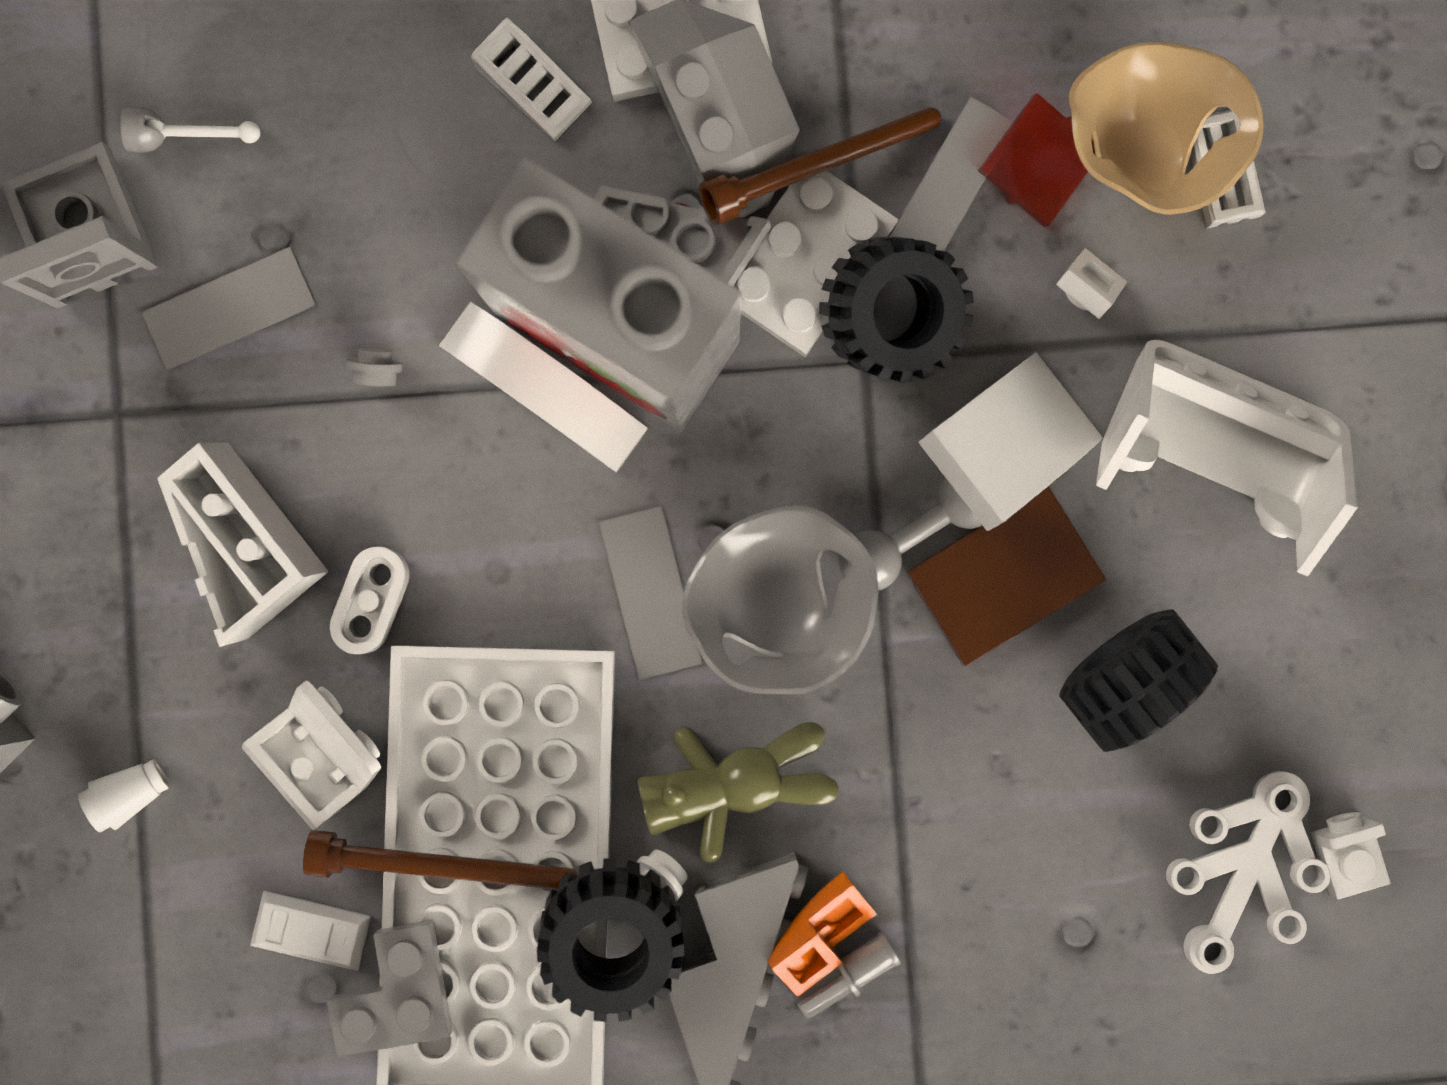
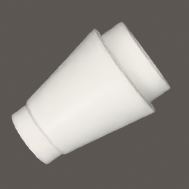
[78,759,170,832]

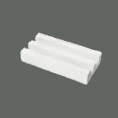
[1190,109,1266,228]

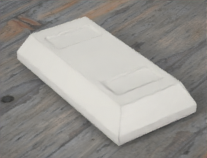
[250,891,372,971]

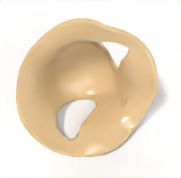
[1069,42,1264,215]

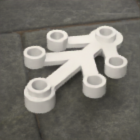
[1166,771,1330,974]

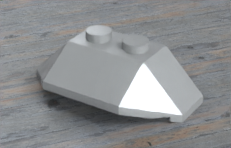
[628,0,800,218]

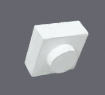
[1056,248,1127,319]

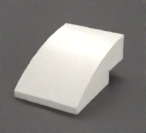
[918,352,1103,531]

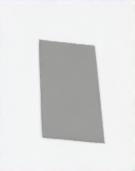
[141,247,316,371]
[599,506,702,681]

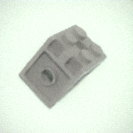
[0,142,158,309]

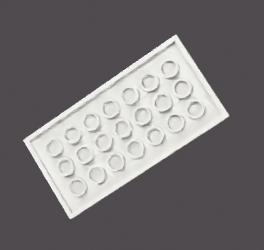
[376,645,615,1085]

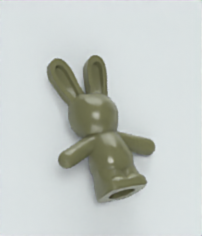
[638,722,839,863]

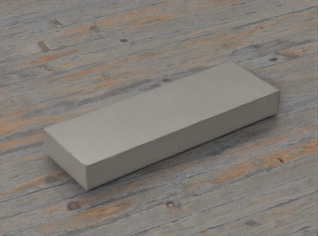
[889,96,1018,251]

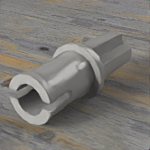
[792,932,902,1018]

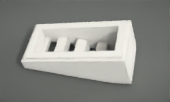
[471,18,592,142]

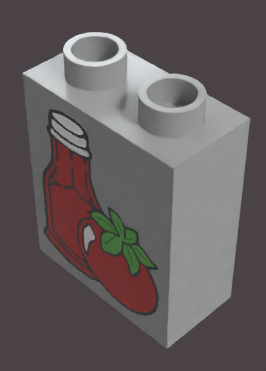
[456,156,742,434]

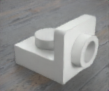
[1310,812,1391,900]

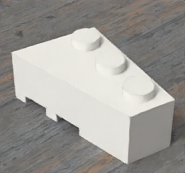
[157,443,329,647]

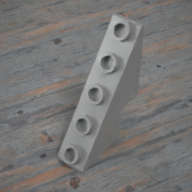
[669,851,808,1085]

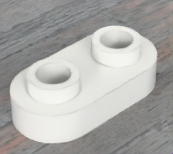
[330,547,409,655]

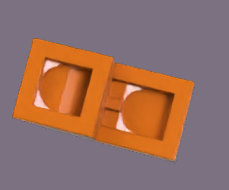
[767,871,877,997]

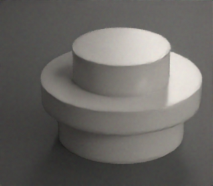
[346,348,403,386]

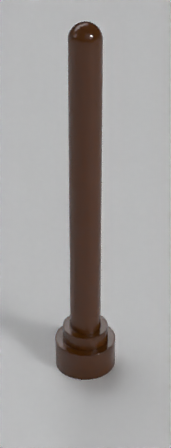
[699,107,942,225]
[303,830,578,890]

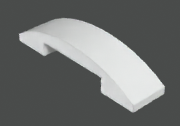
[439,302,648,473]

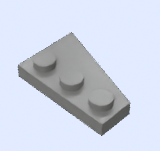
[593,186,771,287]

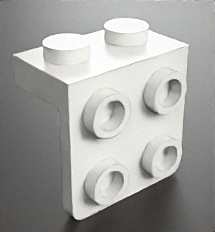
[242,681,381,830]

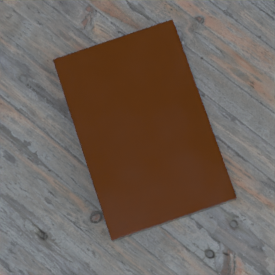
[905,486,1106,666]

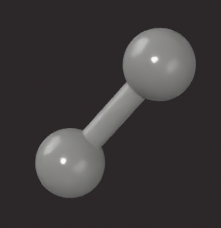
[839,478,983,591]

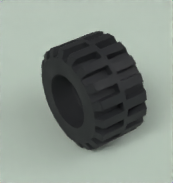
[819,237,974,382]
[1059,609,1218,752]
[537,858,684,1022]

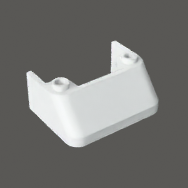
[1096,340,1357,577]

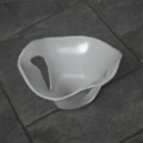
[682,506,878,694]

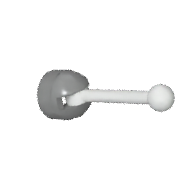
[120,107,261,153]

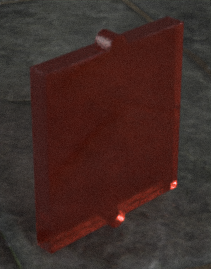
[978,93,1095,227]

